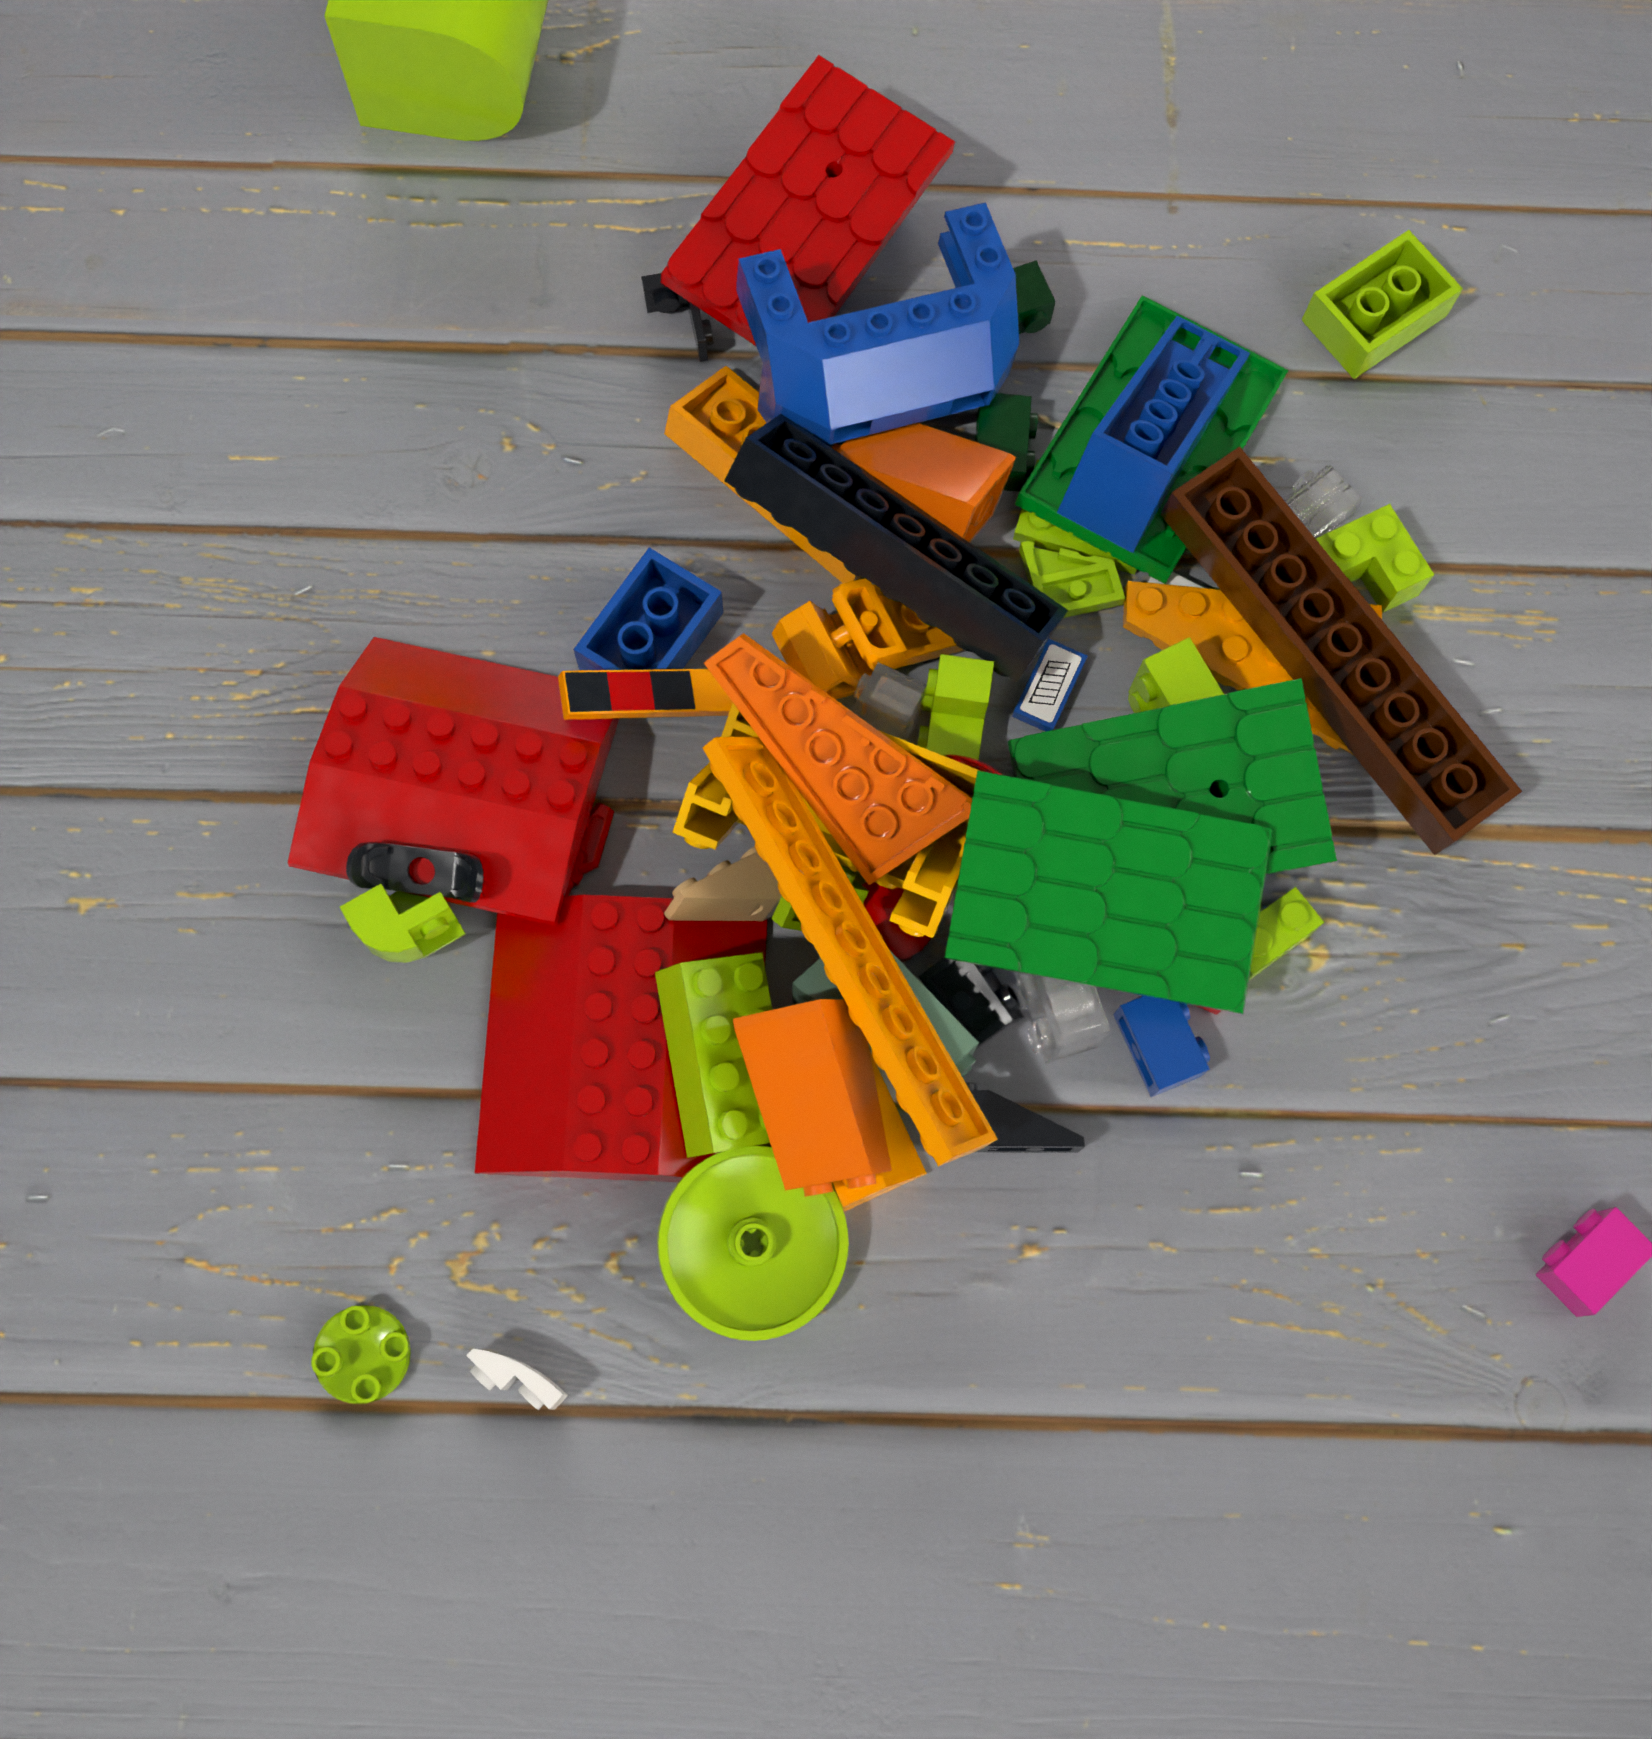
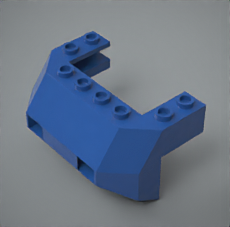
[736,202,1019,445]

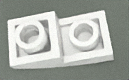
[466,1348,568,1410]

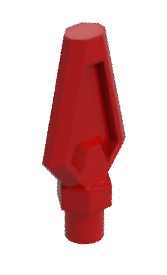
[565,803,614,896]

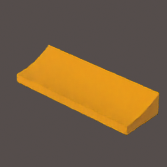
[664,366,861,583]

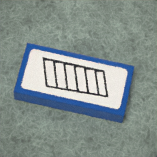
[1012,639,1088,732]

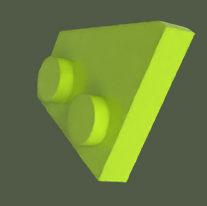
[1019,541,1125,618]

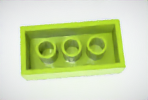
[655,953,773,1158]

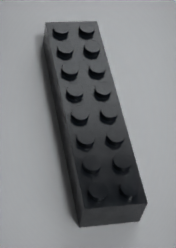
[724,414,1068,682]

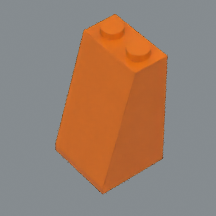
[832,423,1016,542]
[733,999,892,1197]

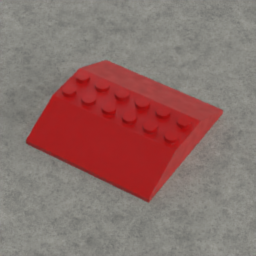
[287,637,620,926]
[474,894,767,1182]

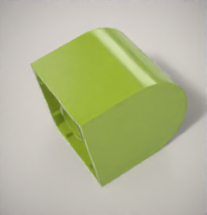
[324,0,548,141]

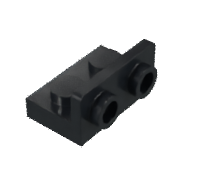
[918,957,1024,1049]

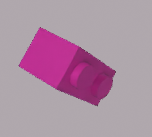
[1535,1207,1652,1317]

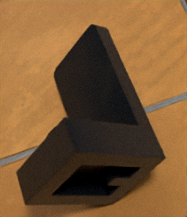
[641,273,714,362]

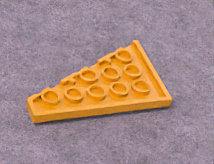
[1123,581,1382,755]

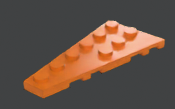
[703,633,972,885]

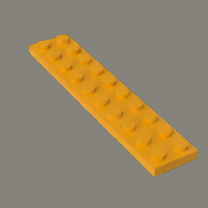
[702,737,998,1167]

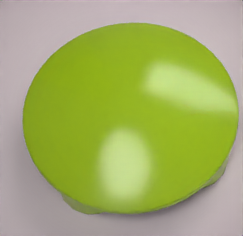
[311,1305,411,1404]

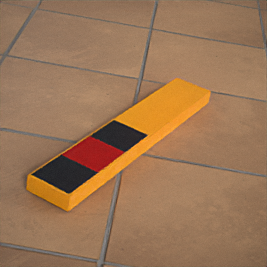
[558,669,732,720]

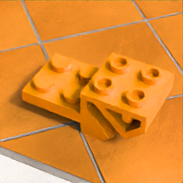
[771,578,964,699]

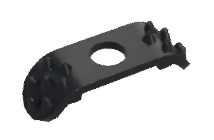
[346,842,485,902]

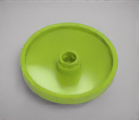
[657,1146,849,1341]

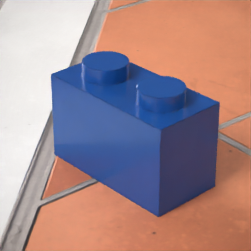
[1113,996,1210,1097]

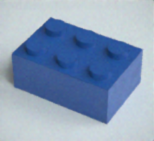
[573,547,724,670]

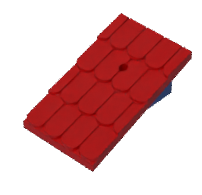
[660,55,955,347]

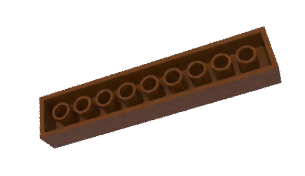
[1160,446,1522,855]

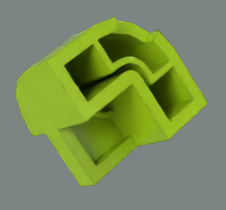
[339,884,466,963]

